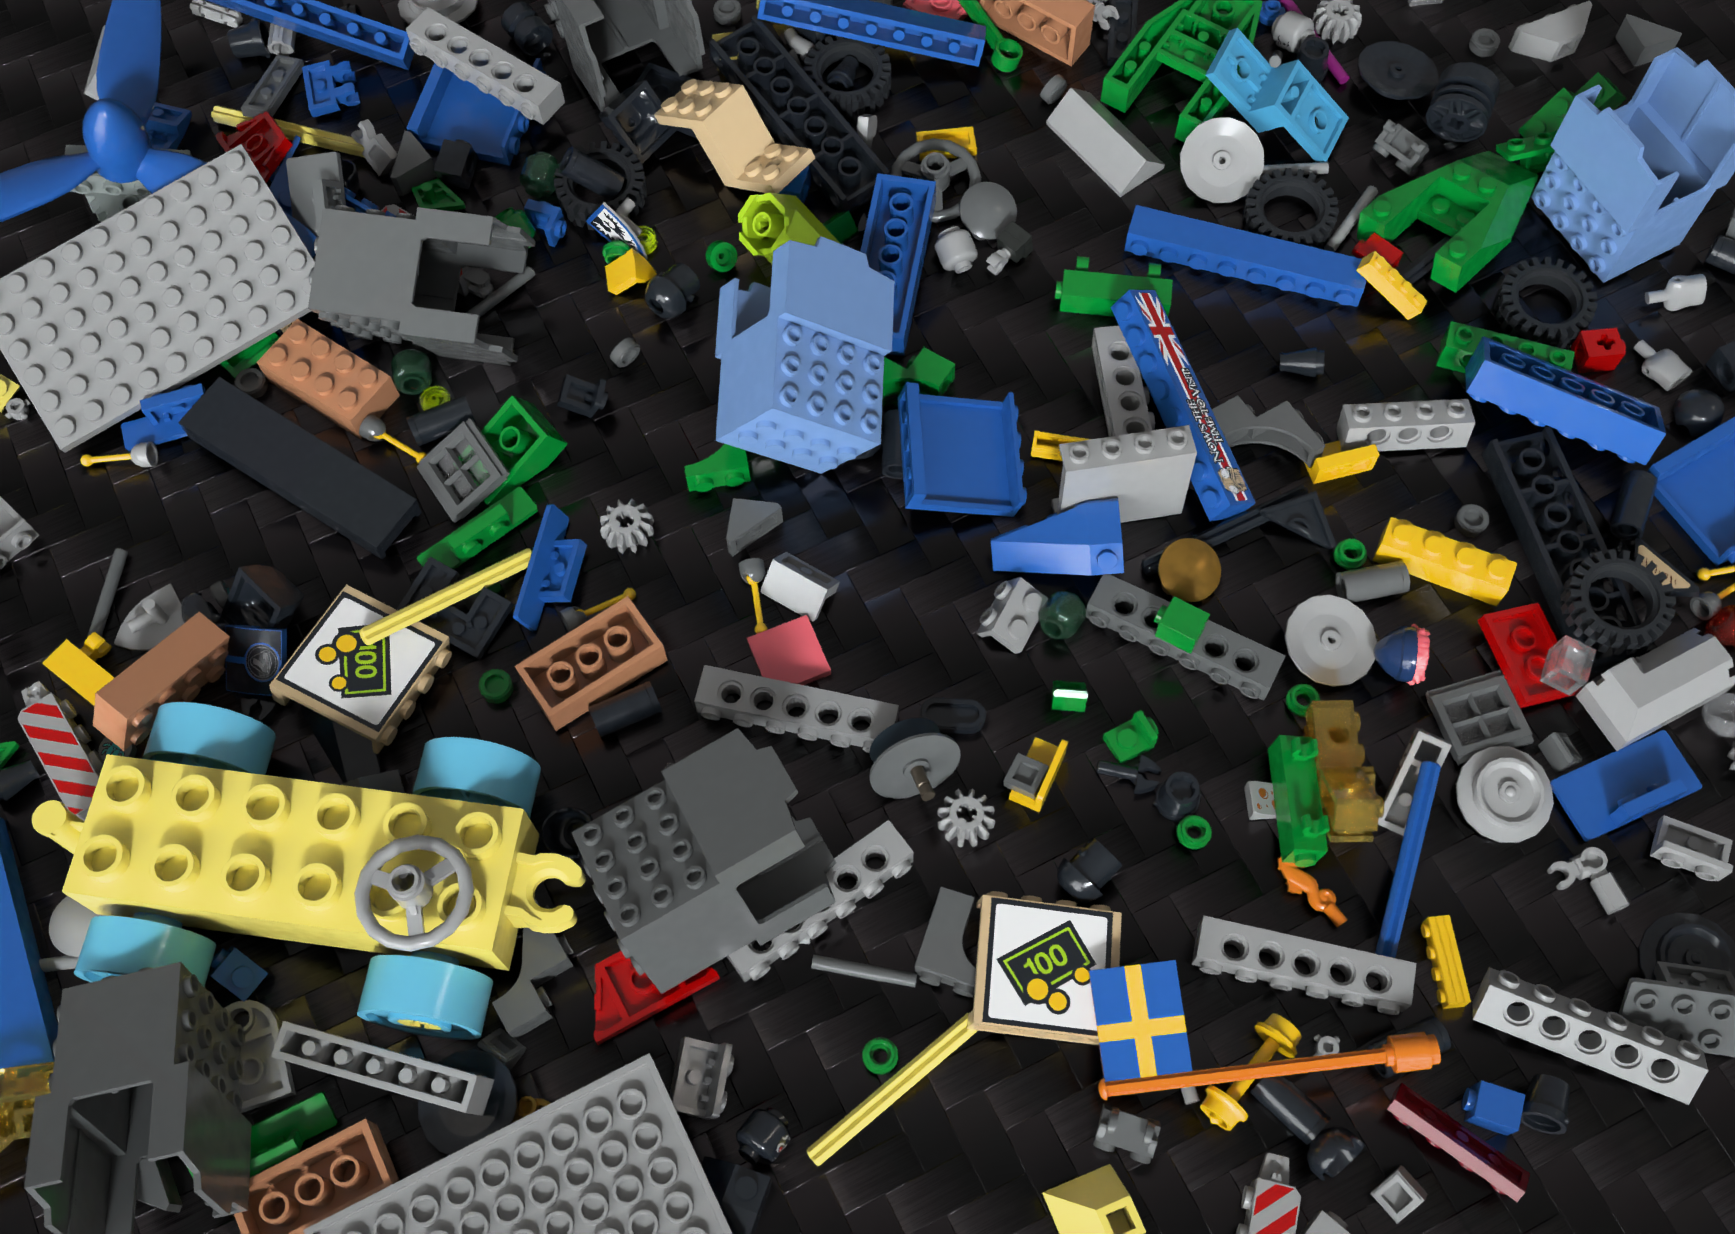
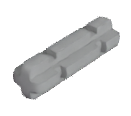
[190,0,243,28]

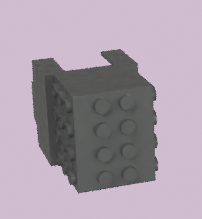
[544,0,705,112]
[308,205,535,366]
[571,728,836,994]
[24,962,252,1234]

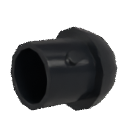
[645,263,700,318]
[1056,837,1123,904]

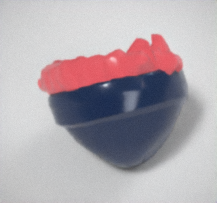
[1374,624,1430,685]

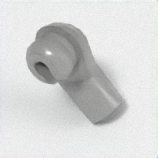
[784,28,816,62]

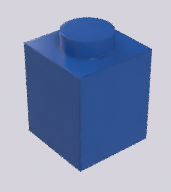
[1461,1080,1525,1136]

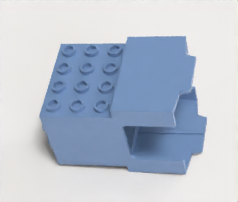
[1531,47,1735,283]
[715,236,895,474]

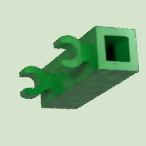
[1055,256,1173,317]
[1268,735,1330,867]

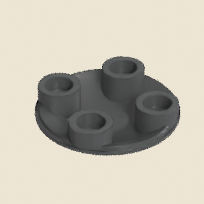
[959,182,1017,240]

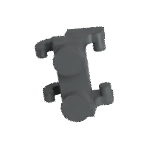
[1372,119,1429,175]
[1093,1104,1161,1164]

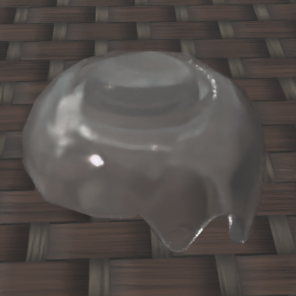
[1702,693,1735,738]

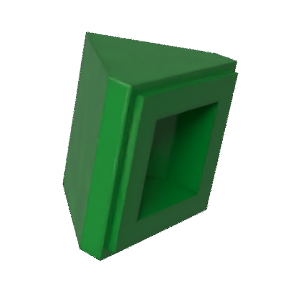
[823,211,858,244]
[1052,680,1088,712]

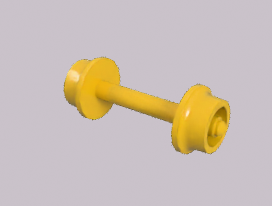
[1200,1013,1302,1131]

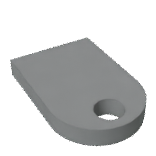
[225,1000,296,1113]

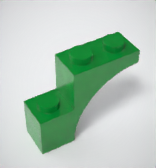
[1518,72,1627,138]
[883,347,955,398]
[684,444,751,492]

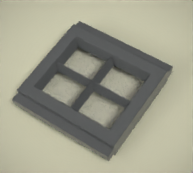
[416,418,511,523]
[1425,670,1534,766]

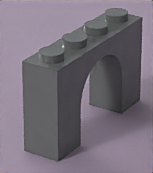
[915,887,976,997]

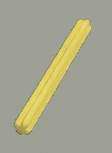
[211,105,365,158]
[359,548,532,645]
[807,1012,978,1166]

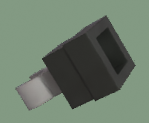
[986,221,1033,275]

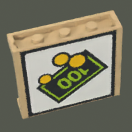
[269,584,452,754]
[967,891,1122,1045]

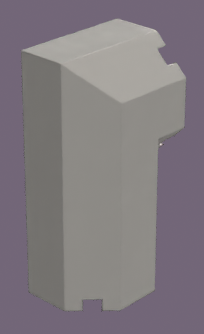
[1576,628,1735,751]

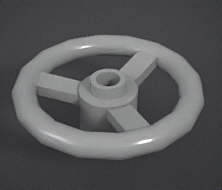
[354,834,474,952]

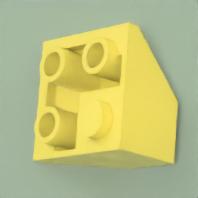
[1042,1164,1146,1234]

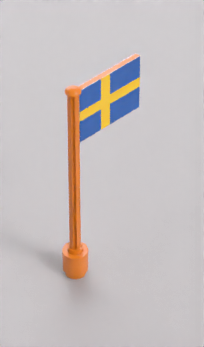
[1089,960,1441,1100]

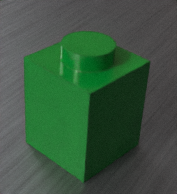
[1154,596,1210,654]

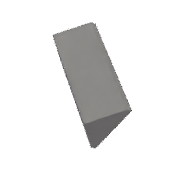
[1046,87,1165,197]

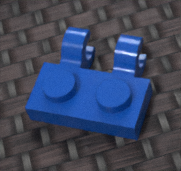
[302,60,361,117]

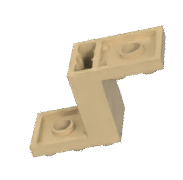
[654,79,815,193]

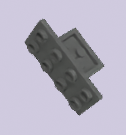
[286,152,346,261]
[1618,961,1735,1057]

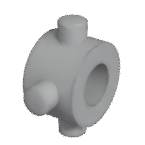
[5,398,31,420]
[1313,1034,1340,1056]

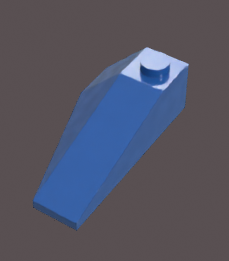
[991,498,1124,576]

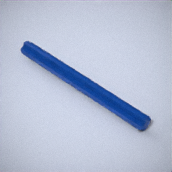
[1375,761,1441,958]

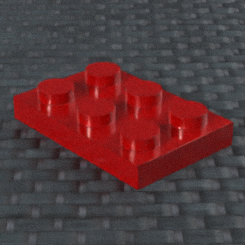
[1477,603,1582,708]

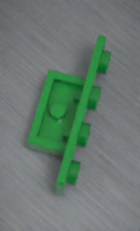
[1496,130,1558,173]
[417,487,538,570]
[187,1091,338,1178]

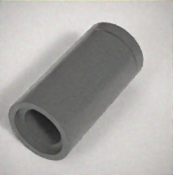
[1335,560,1410,603]

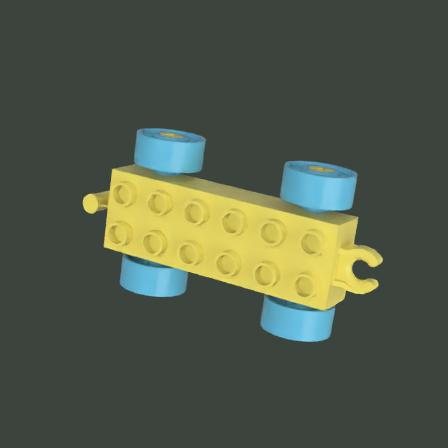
[32,702,586,1040]

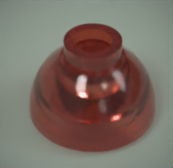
[1703,605,1735,648]

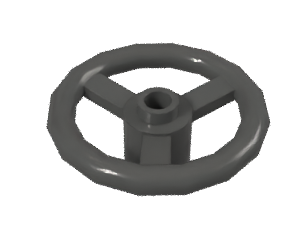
[890,138,982,223]

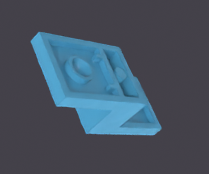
[1206,28,1349,162]

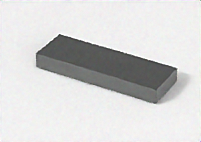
[241,55,304,118]

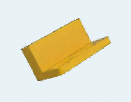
[1304,440,1380,484]
[1009,737,1068,813]

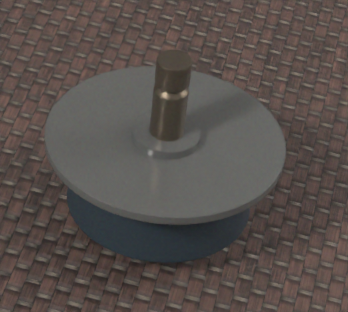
[869,718,961,801]

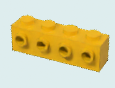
[1372,517,1517,607]

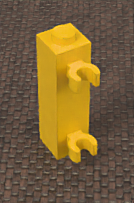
[42,632,152,730]

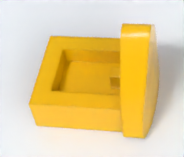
[605,248,657,295]

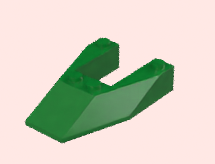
[1100,0,1263,142]
[1357,151,1539,293]

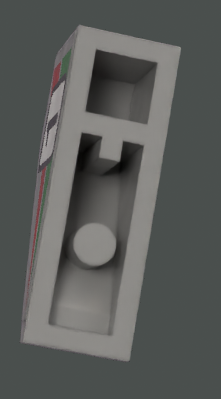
[1375,727,1452,836]

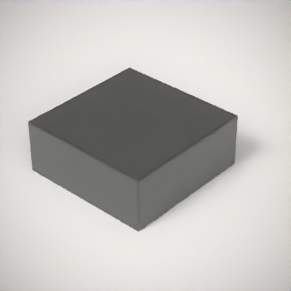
[1003,753,1049,800]

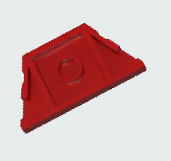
[215,111,293,182]
[594,951,720,1045]

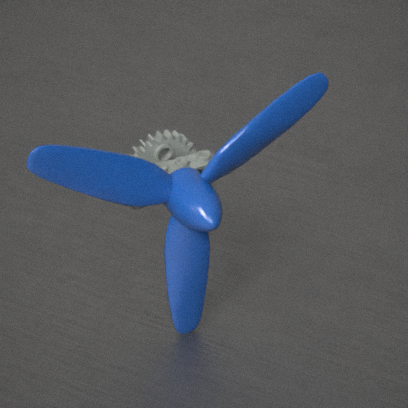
[0,0,316,258]

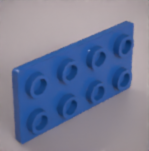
[1550,730,1702,842]

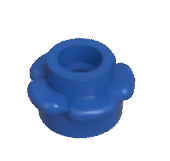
[1259,0,1285,26]

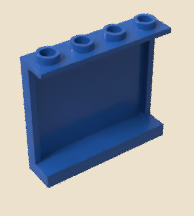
[406,58,547,166]
[898,382,1027,517]
[1647,417,1735,567]

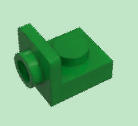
[1103,710,1159,764]

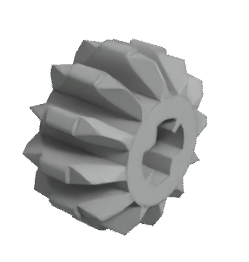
[1312,0,1362,44]
[600,499,654,554]
[938,788,995,847]

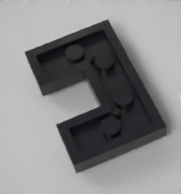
[396,557,514,660]

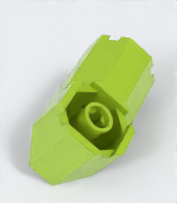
[738,193,840,264]

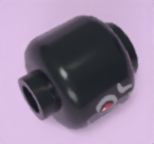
[736,1107,790,1165]

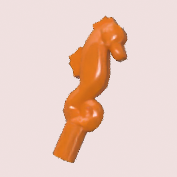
[1277,857,1348,928]

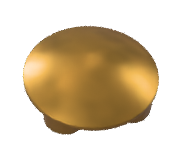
[1158,538,1221,602]

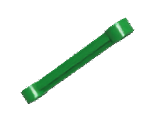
[958,0,1023,72]

